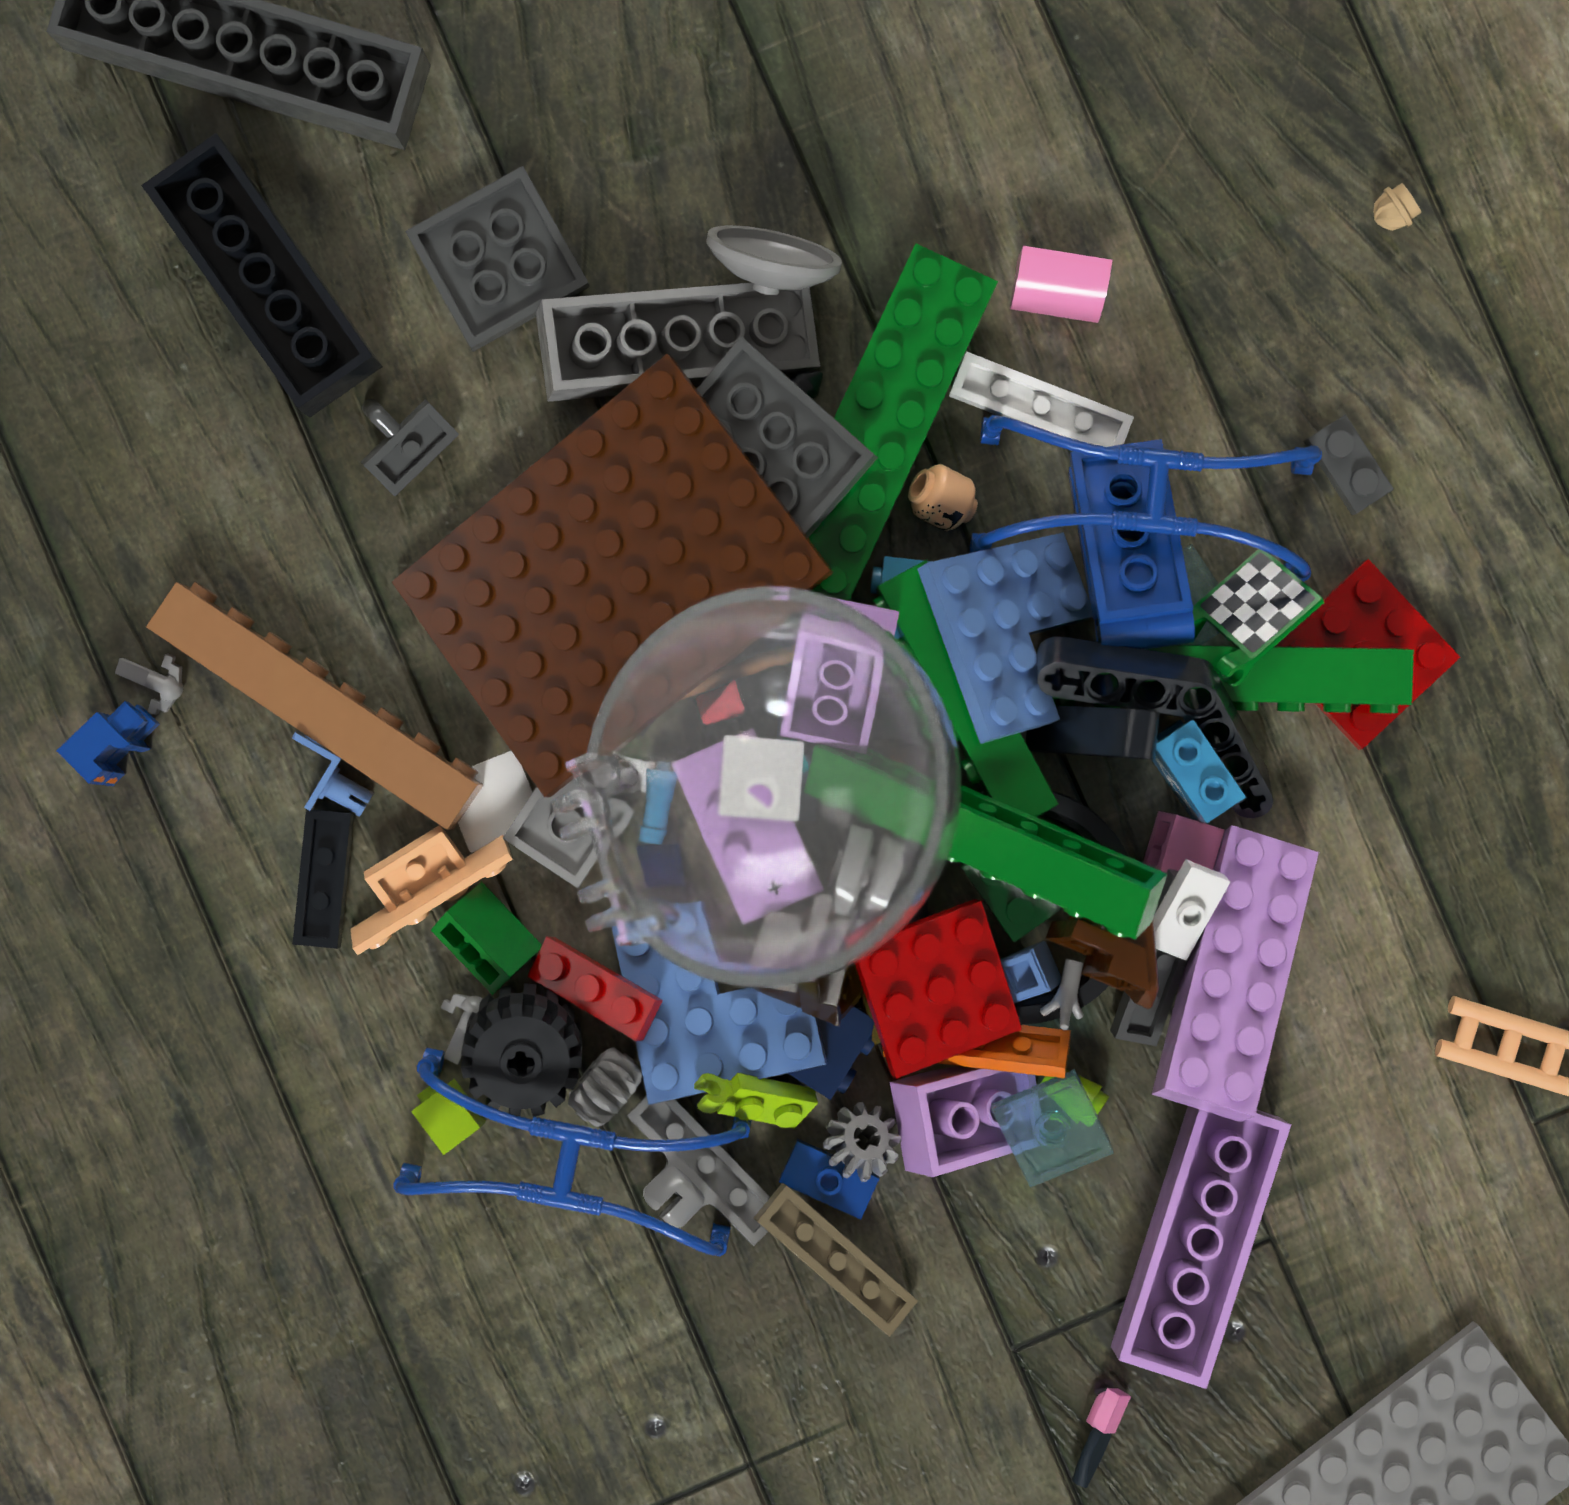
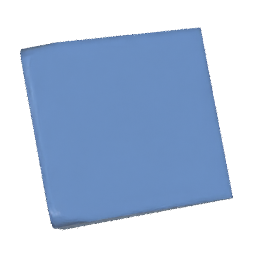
[1000,941,1062,1003]

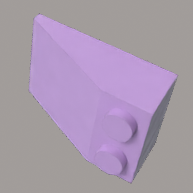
[890,1066,1047,1177]

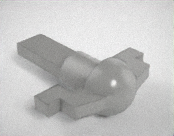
[115,653,183,715]
[441,993,483,1065]

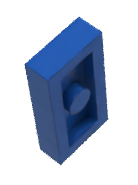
[779,1138,880,1220]

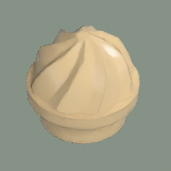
[1373,183,1421,231]

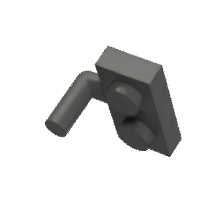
[360,399,459,496]

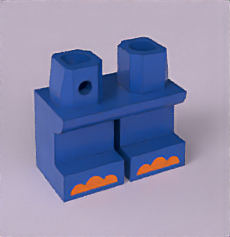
[57,701,160,786]

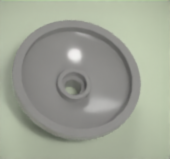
[706,225,842,295]

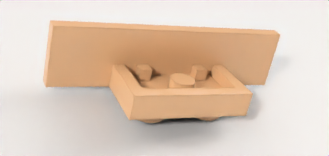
[350,825,513,955]

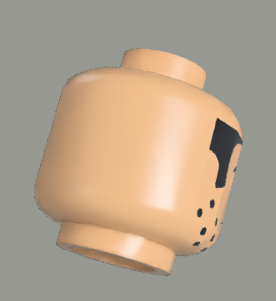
[908,464,978,531]

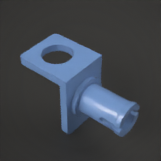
[292,730,374,817]

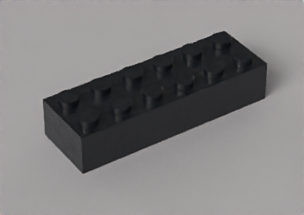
[141,133,383,418]

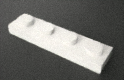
[949,351,1134,447]

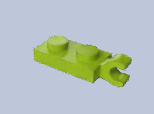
[694,1073,818,1128]

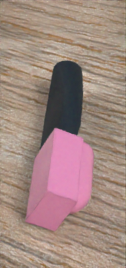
[1072,1388,1131,1488]

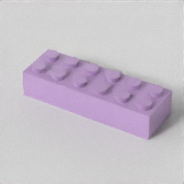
[1152,825,1319,1122]
[1111,1106,1291,1389]

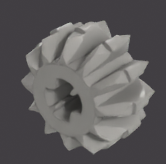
[568,1047,642,1127]
[823,1102,901,1182]

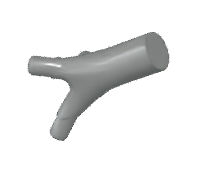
[1040,959,1084,1030]

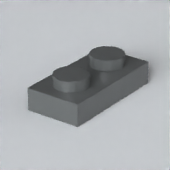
[1304,414,1394,516]

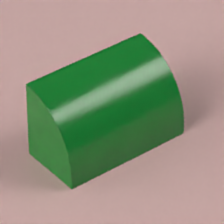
[431,881,542,995]

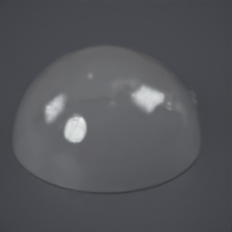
[551,587,961,988]

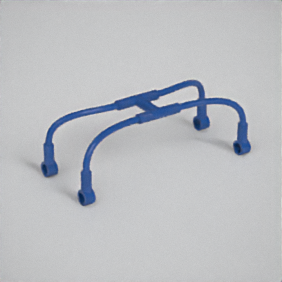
[969,415,1322,582]
[393,1047,752,1256]

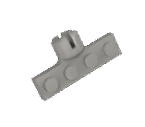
[626,1095,770,1246]

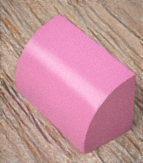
[1010,246,1112,323]
[1143,811,1225,873]

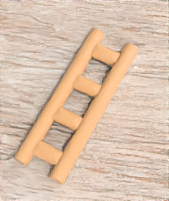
[1435,996,1569,1097]

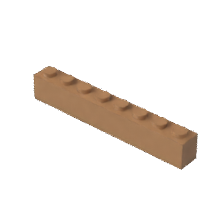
[146,581,483,830]

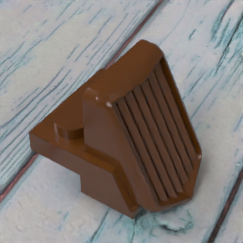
[1045,916,1159,1009]

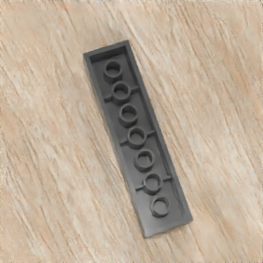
[46,0,431,150]

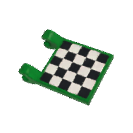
[1187,549,1324,687]

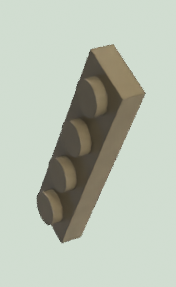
[753,1183,918,1337]

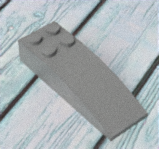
[536,283,820,402]

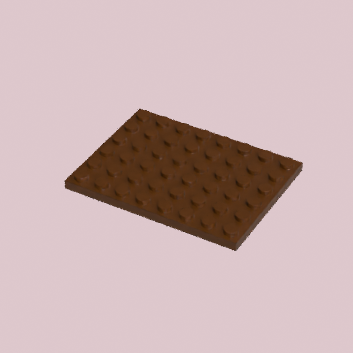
[392,354,834,797]

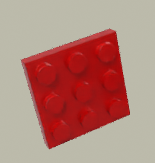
[1276,559,1461,749]
[849,899,1022,1079]

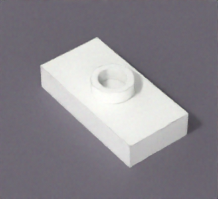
[1153,859,1230,961]

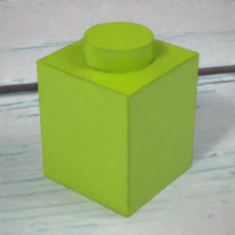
[411,1078,486,1155]

